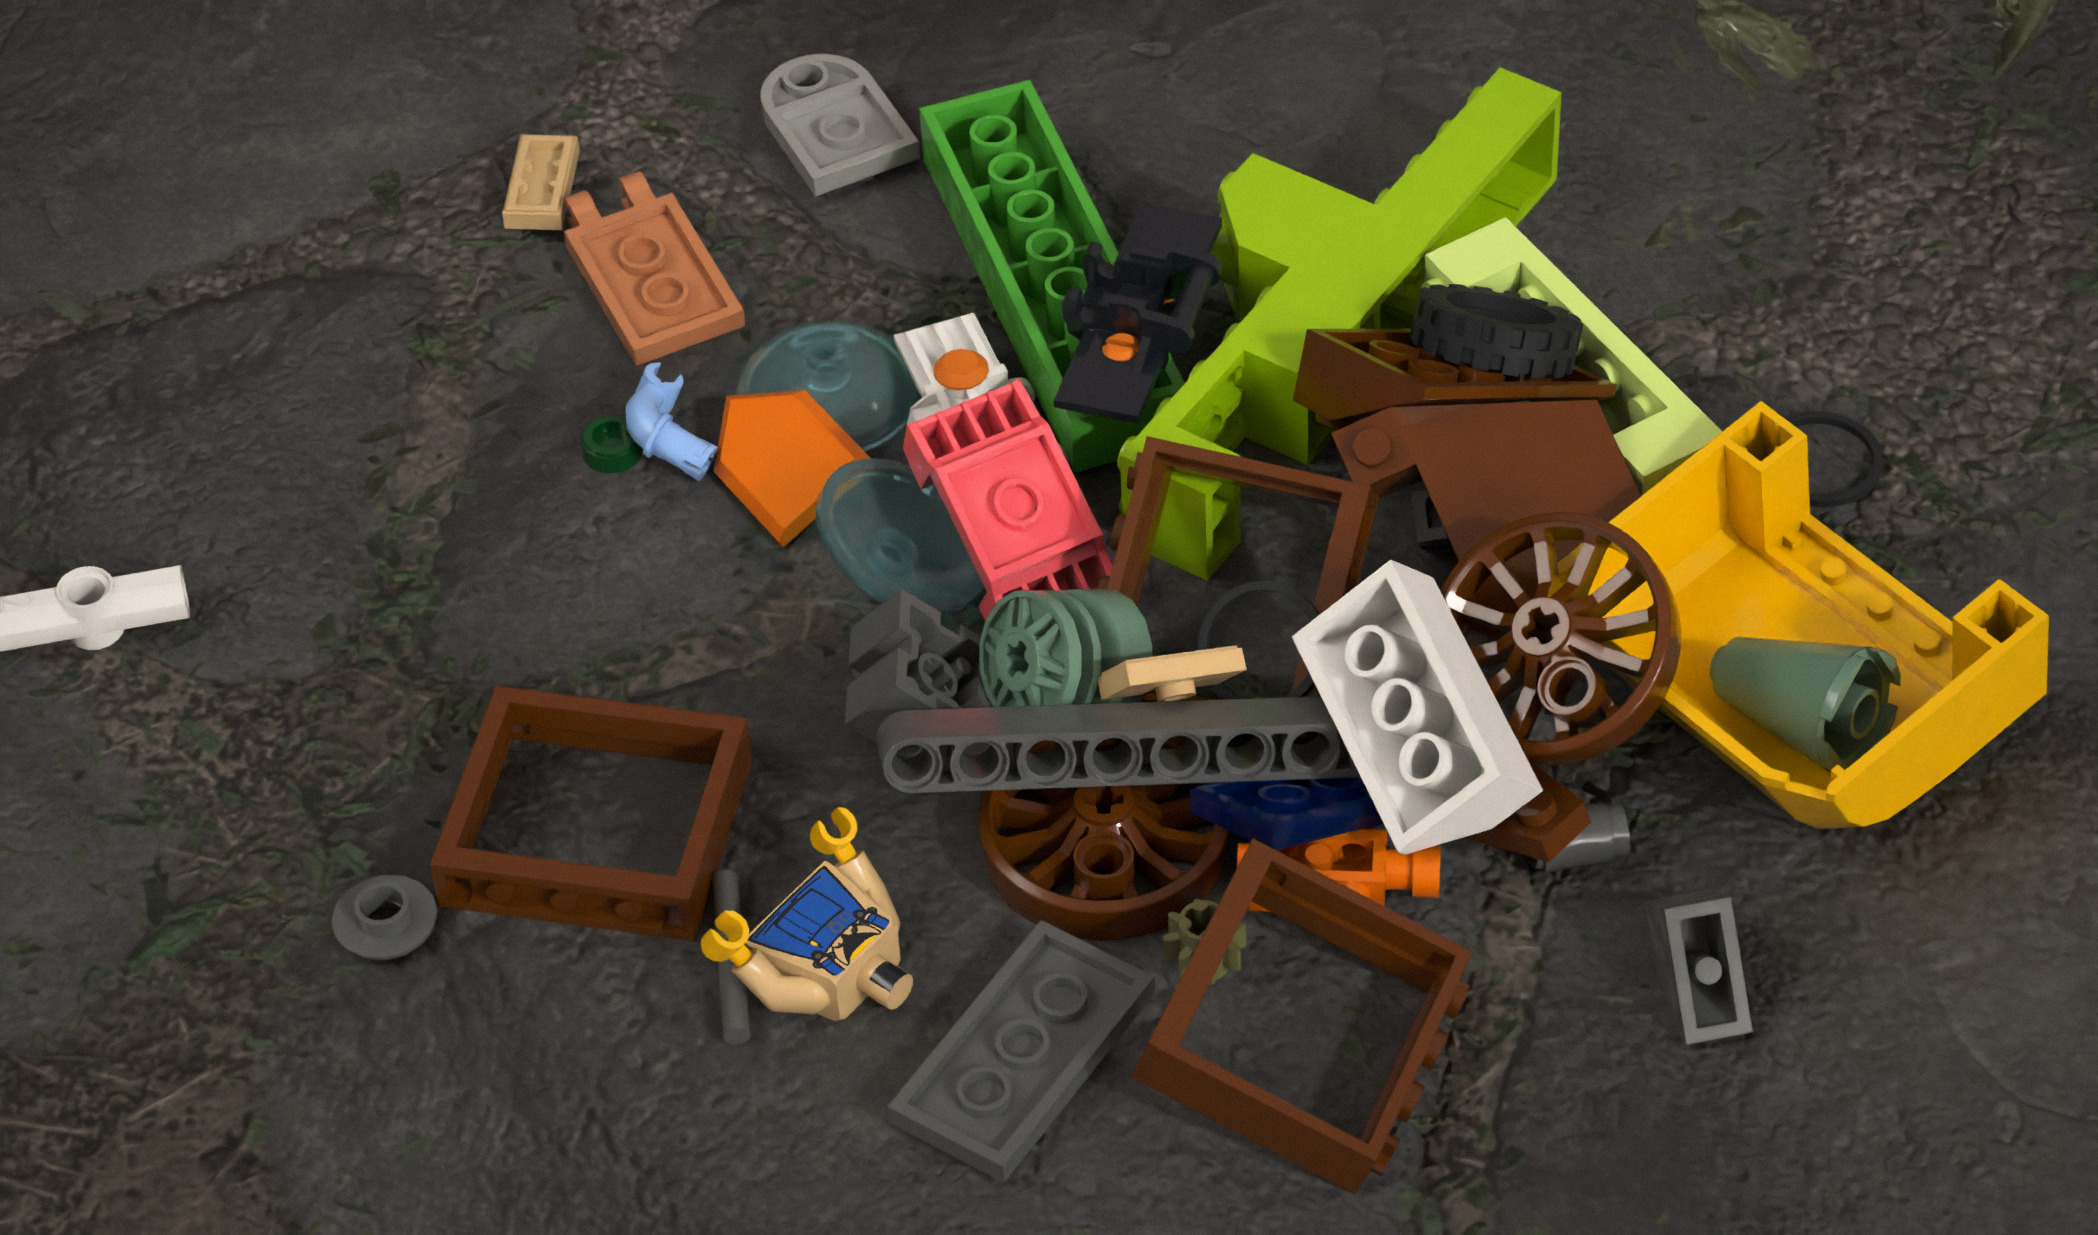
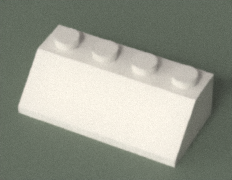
[1292,560,1543,855]

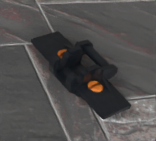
[1054,204,1223,424]

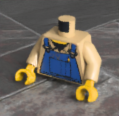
[701,807,913,1021]

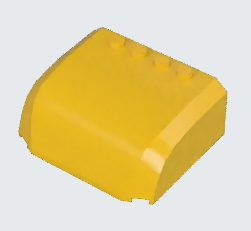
[1557,401,2049,829]

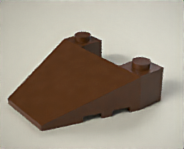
[1331,400,1641,647]

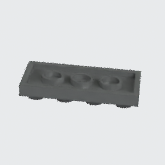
[887,920,1155,1183]

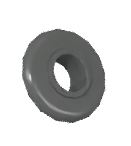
[331,875,438,961]

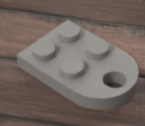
[760,54,920,197]

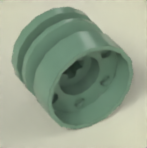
[979,589,1152,707]

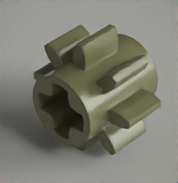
[1162,899,1247,985]

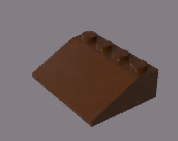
[1293,329,1617,428]

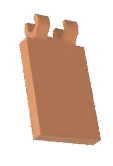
[564,171,745,366]

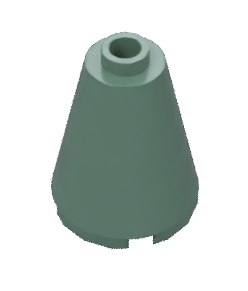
[1710,636,1901,772]

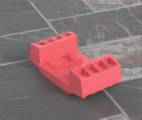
[903,379,1113,621]

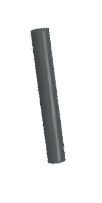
[712,870,750,1045]

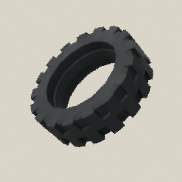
[1410,284,1583,378]

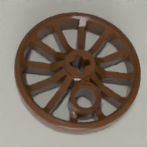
[1440,512,1681,765]
[978,736,1231,941]

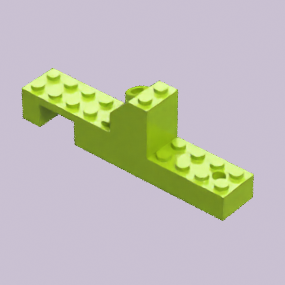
[1117,67,1562,581]

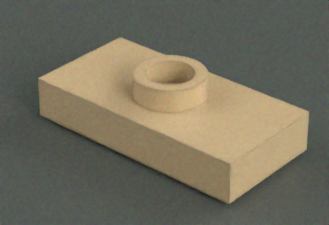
[502,134,580,230]
[1097,645,1247,702]

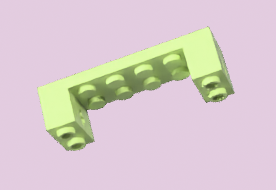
[1421,217,1723,496]

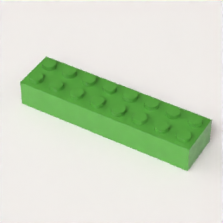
[919,80,1185,473]

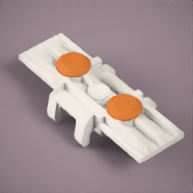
[894,312,1069,497]

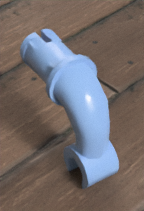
[626,363,718,481]

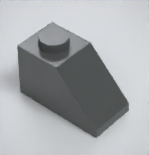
[1645,889,1753,1045]

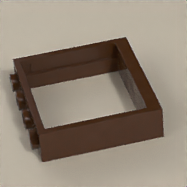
[1097,436,1380,744]
[430,686,753,942]
[1130,838,1473,1194]

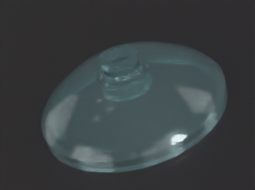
[737,320,919,452]
[816,458,984,615]

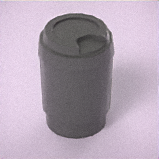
[1528,802,1630,872]

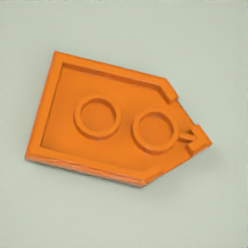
[713,390,876,547]

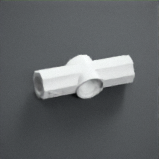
[0,565,191,652]

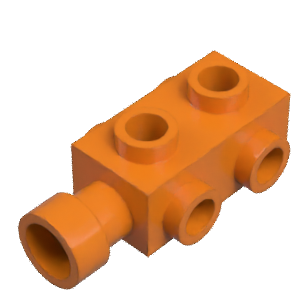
[1237,816,1441,913]

